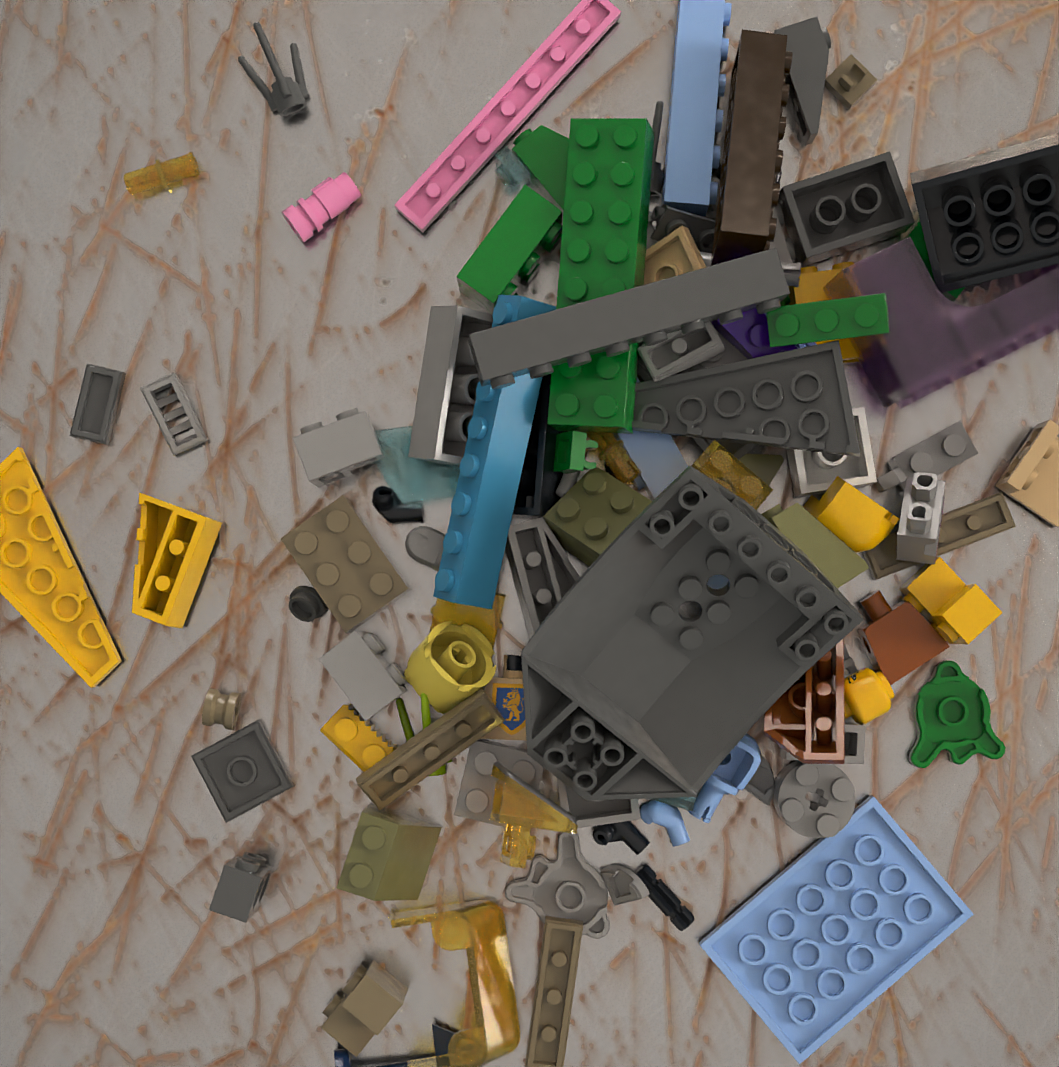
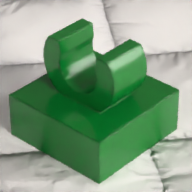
[553,431,598,474]

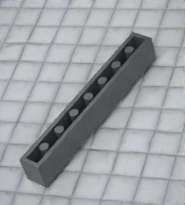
[468,248,790,390]

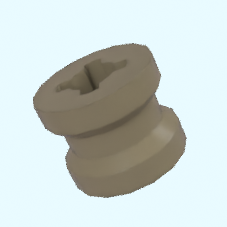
[202,688,241,730]

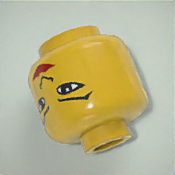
[844,668,895,725]

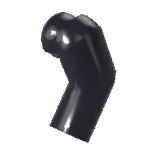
[372,486,424,523]

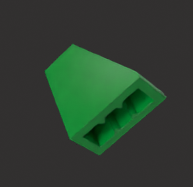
[512,125,569,219]

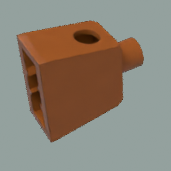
[857,590,950,685]

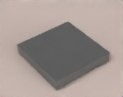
[191,719,295,823]

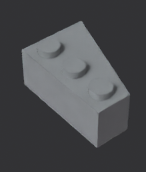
[505,517,580,640]

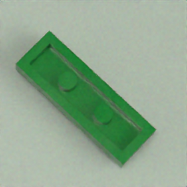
[767,293,890,347]

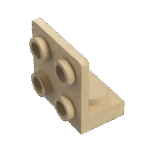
[995,419,1059,527]

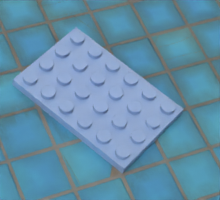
[699,795,974,1064]

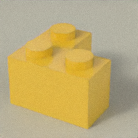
[899,557,1002,644]

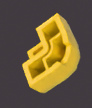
[803,476,899,553]

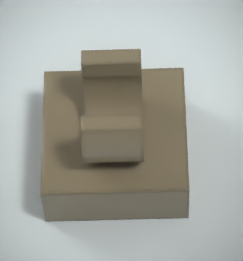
[825,54,877,110]

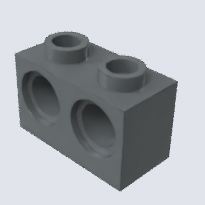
[209,852,273,923]

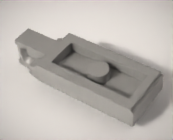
[874,421,978,493]

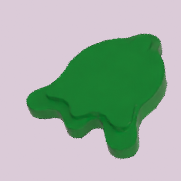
[909,660,1006,768]

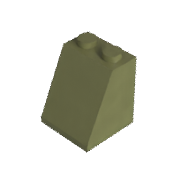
[761,503,869,589]
[337,803,442,901]

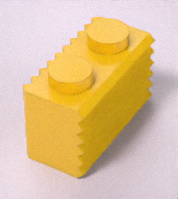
[320,703,397,772]

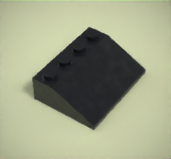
[910,133,1059,294]

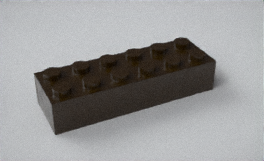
[710,29,792,266]

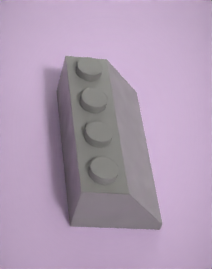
[408,305,493,466]

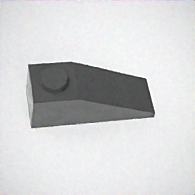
[774,16,831,146]

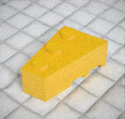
[132,492,222,628]

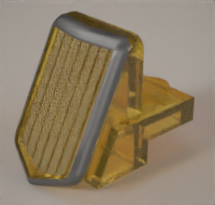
[490,762,577,868]

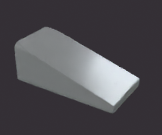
[637,322,725,382]

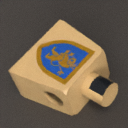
[480,655,527,741]

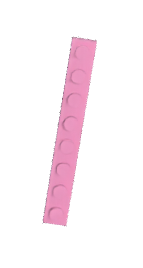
[394,0,621,233]

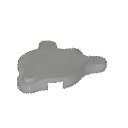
[505,829,610,939]

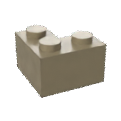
[321,960,408,1057]

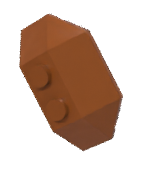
[764,638,845,764]

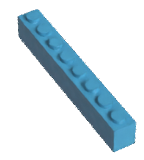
[433,295,556,609]

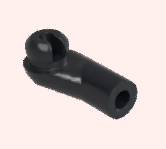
[592,821,650,855]

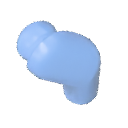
[640,800,690,847]

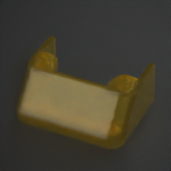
[388,899,520,1067]

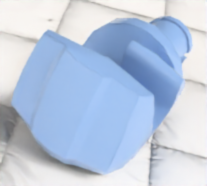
[688,733,761,823]

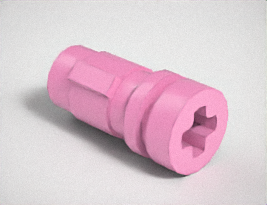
[281,172,361,243]

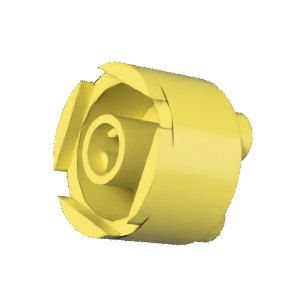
[404,621,496,714]

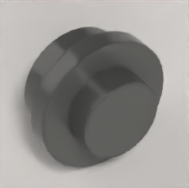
[289,586,326,622]

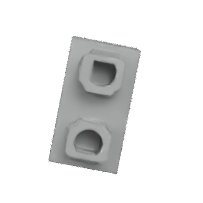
[896,472,946,564]

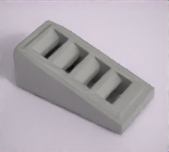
[140,371,208,456]

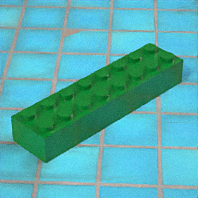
[548,118,654,434]

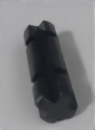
[635,864,695,931]

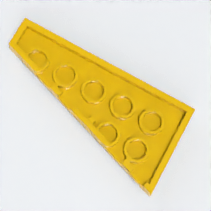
[0,447,122,688]

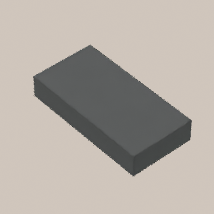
[69,364,126,445]

